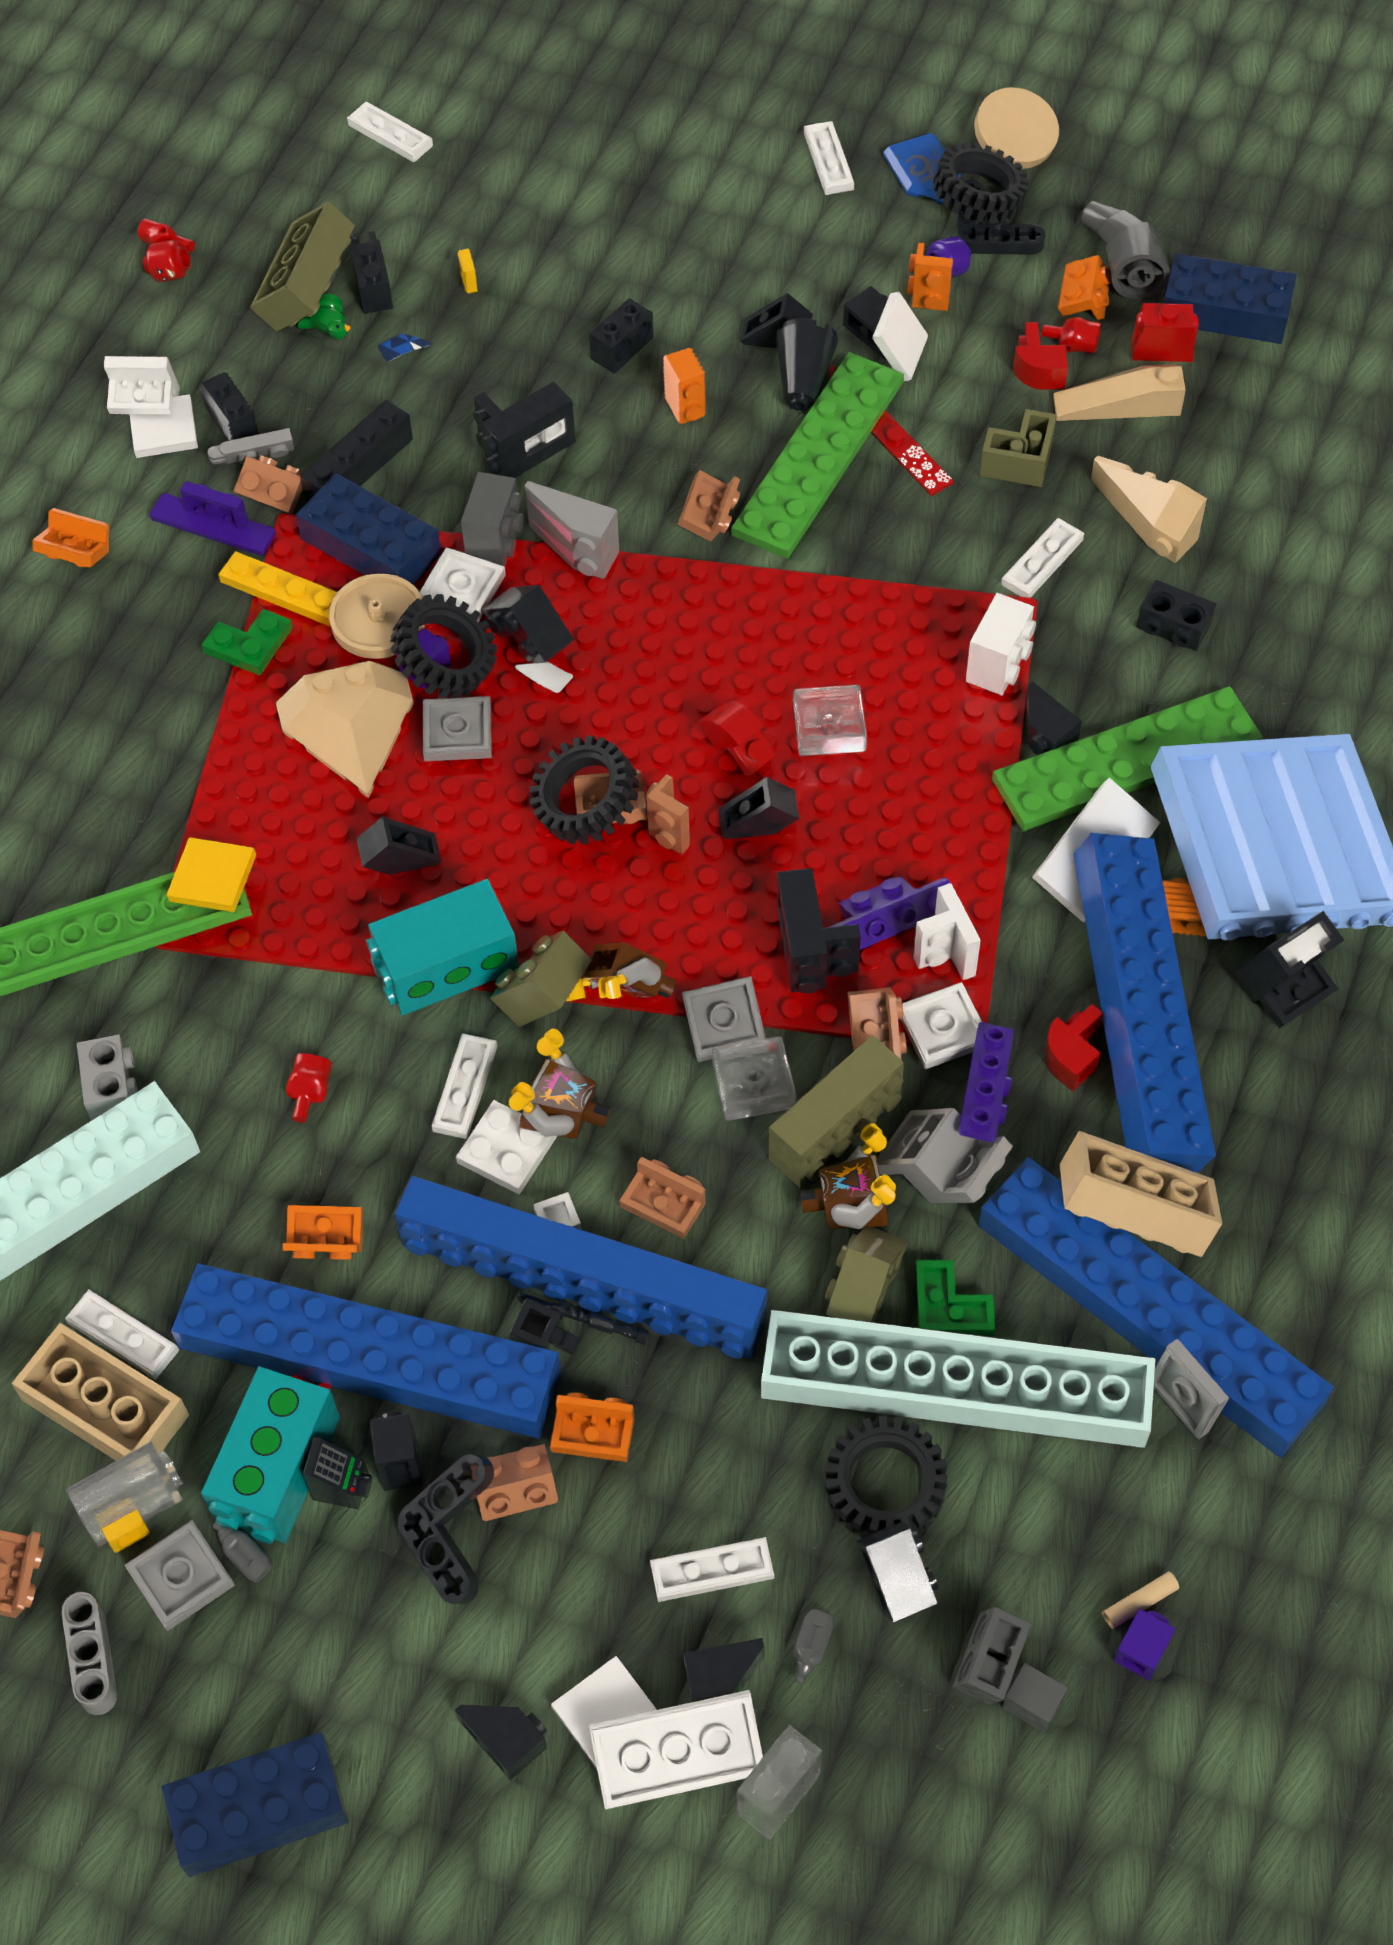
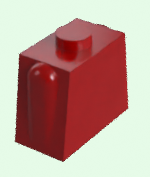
[1131,303,1199,362]

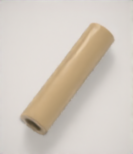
[1102,1571,1180,1629]

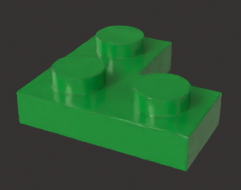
[201,609,293,676]
[915,1260,995,1336]

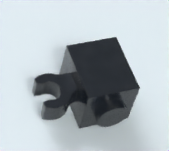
[510,1298,580,1355]

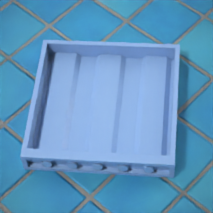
[1150,734,1393,940]

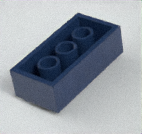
[1164,253,1297,344]
[296,473,442,585]
[161,1732,349,1877]

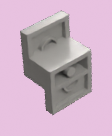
[877,1108,1013,1203]

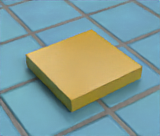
[166,837,257,913]

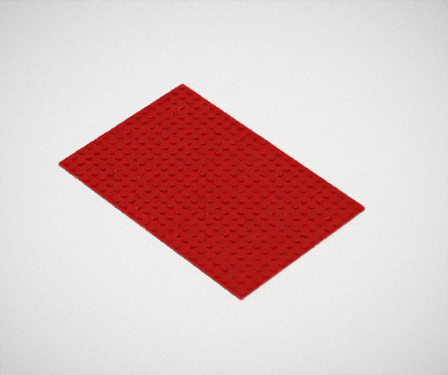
[155,513,1037,1054]

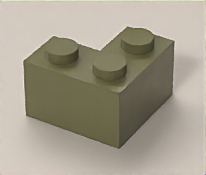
[980,409,1057,487]
[490,931,592,1027]
[825,1227,908,1323]

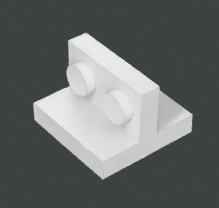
[104,356,180,415]
[913,883,981,980]

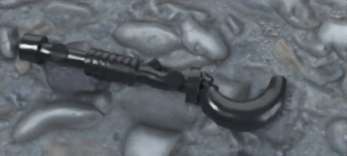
[517,1292,649,1345]

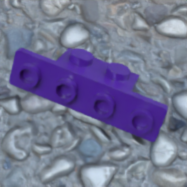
[150,481,276,556]
[827,876,951,950]
[959,1022,1014,1142]

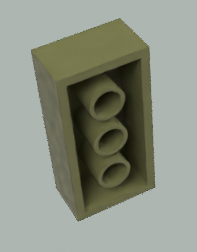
[250,201,355,332]
[769,1035,904,1188]

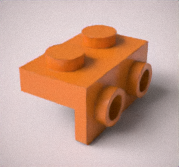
[907,243,953,311]
[1058,255,1112,320]
[33,508,109,568]
[283,1205,364,1260]
[550,1393,635,1462]

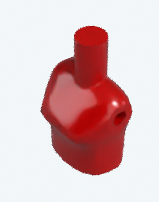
[138,218,195,252]
[1042,317,1101,353]
[286,1053,332,1123]

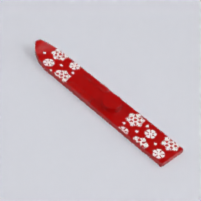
[829,366,954,496]

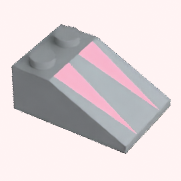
[525,481,620,579]

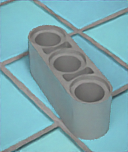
[62,1592,117,1715]

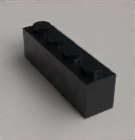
[300,399,413,502]

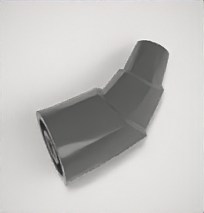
[1081,201,1170,299]

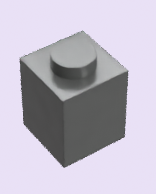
[1002,1663,1068,1733]

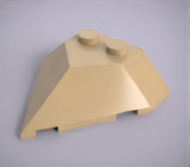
[276,661,413,798]

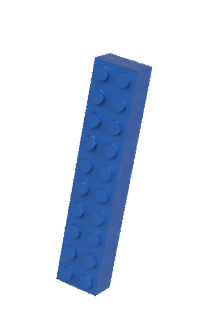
[1073,833,1216,1173]
[979,1157,1334,1459]
[395,1176,767,1359]
[171,1263,561,1439]

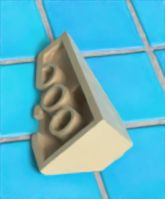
[1053,364,1186,421]
[1091,456,1207,563]

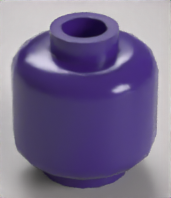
[926,236,971,278]

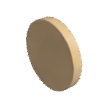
[974,87,1059,169]
[329,574,425,659]

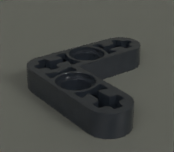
[957,180,1045,255]
[398,1454,494,1604]

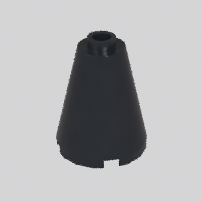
[776,318,838,411]

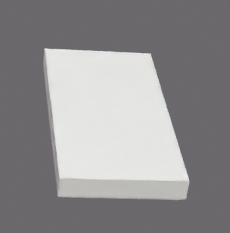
[1032,778,1160,923]
[589,1690,766,1809]

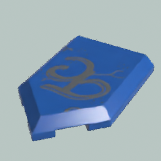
[883,133,961,205]

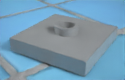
[423,696,492,761]
[682,976,768,1062]
[1154,1339,1229,1439]
[124,1520,235,1631]

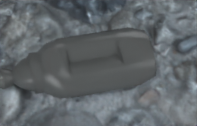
[213,1522,273,1583]
[794,1609,834,1684]

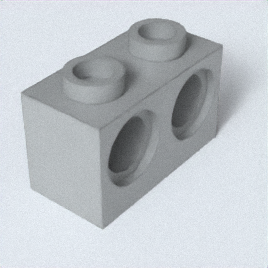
[77,1035,138,1121]

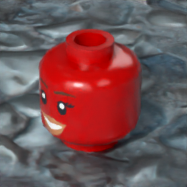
[143,240,191,283]

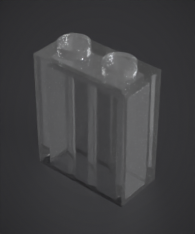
[65,1442,183,1547]
[737,1724,822,1841]

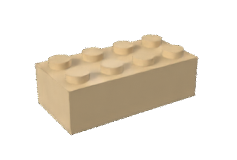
[1060,1131,1222,1257]
[11,1323,189,1477]

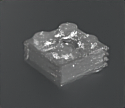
[793,685,867,756]
[712,1036,796,1121]

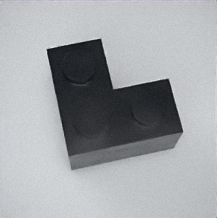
[482,585,574,663]

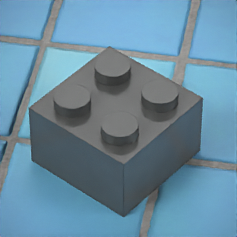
[461,472,524,567]

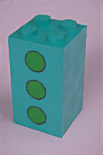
[366,879,519,1016]
[201,1366,340,1544]

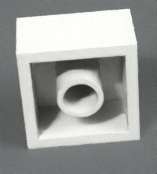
[966,593,1036,695]

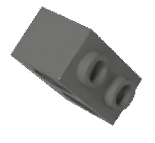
[952,1607,1031,1705]

